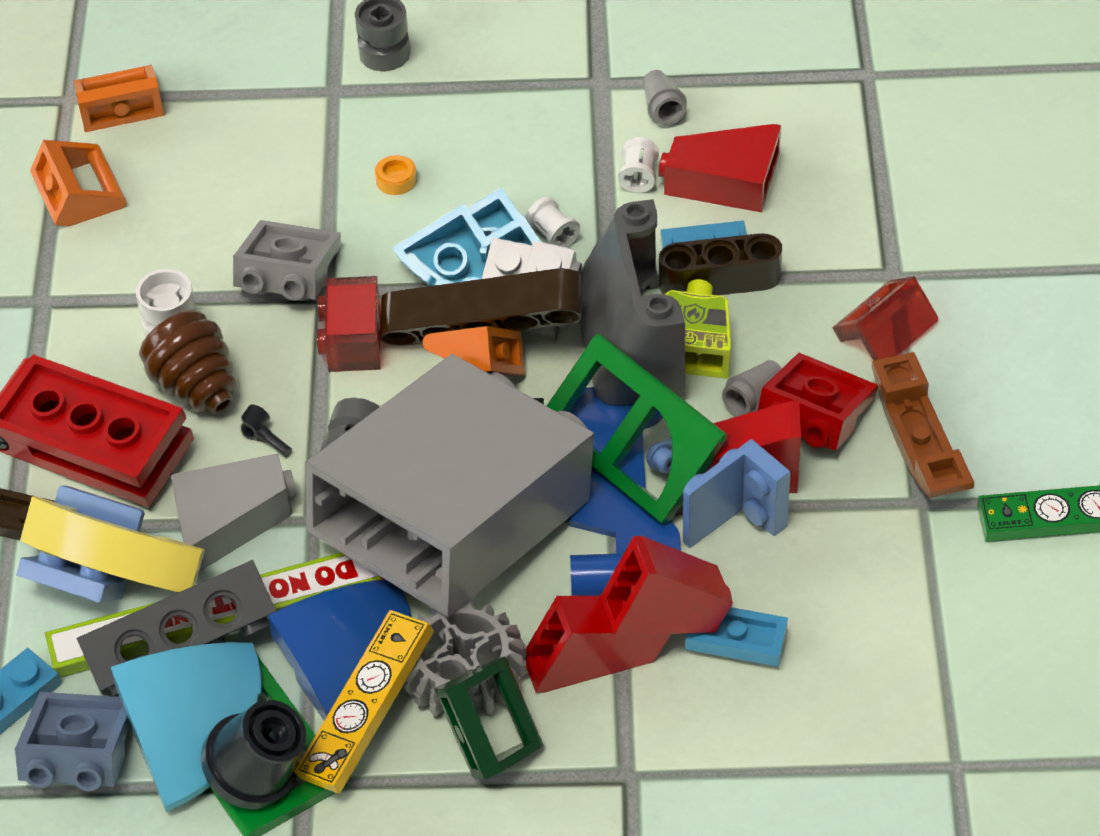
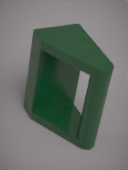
[434,656,544,780]

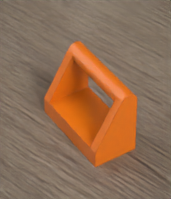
[73,64,164,132]
[30,139,126,226]
[422,326,525,377]

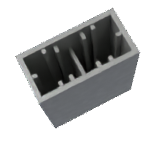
[305,353,594,618]

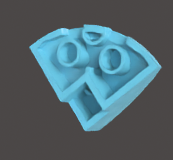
[392,187,541,286]
[110,642,262,812]

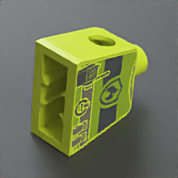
[665,279,731,379]

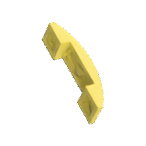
[20,496,205,592]

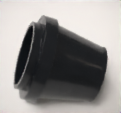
[201,700,306,809]

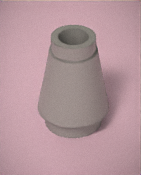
[643,70,687,125]
[722,360,782,416]

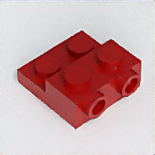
[757,352,878,451]

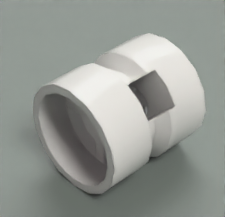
[136,269,197,338]

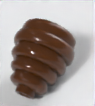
[139,310,237,414]

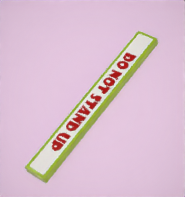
[44,552,382,677]

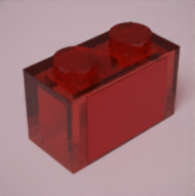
[317,276,381,372]

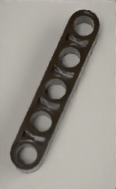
[380,268,582,346]

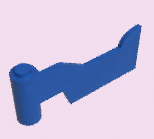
[569,387,681,596]

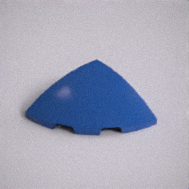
[268,580,411,720]

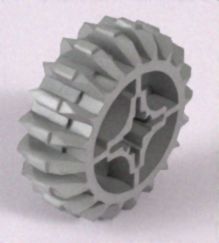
[404,599,527,718]

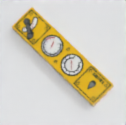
[294,610,434,794]

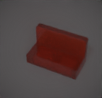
[832,276,938,361]

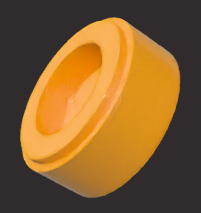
[375,155,417,195]

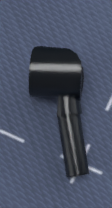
[241,404,292,457]

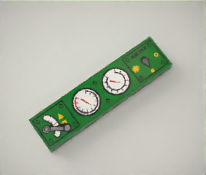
[977,485,1100,542]

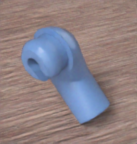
[646,437,672,473]

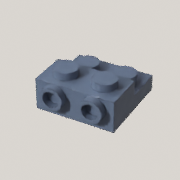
[15,692,131,791]

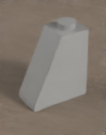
[171,453,296,572]

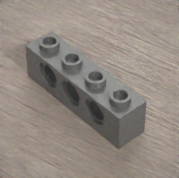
[76,560,276,696]

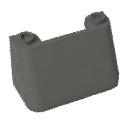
[579,199,685,405]

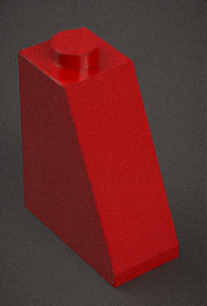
[658,124,781,213]
[703,401,801,493]
[600,536,733,635]
[524,596,671,693]

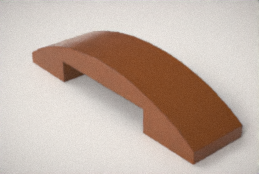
[872,352,975,498]

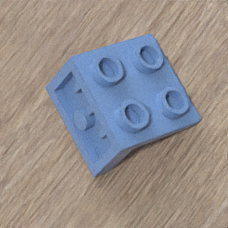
[683,439,790,548]
[16,486,145,603]

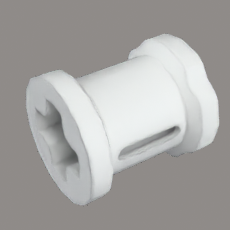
[618,137,659,193]
[525,196,580,248]

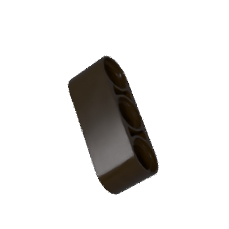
[659,233,782,295]

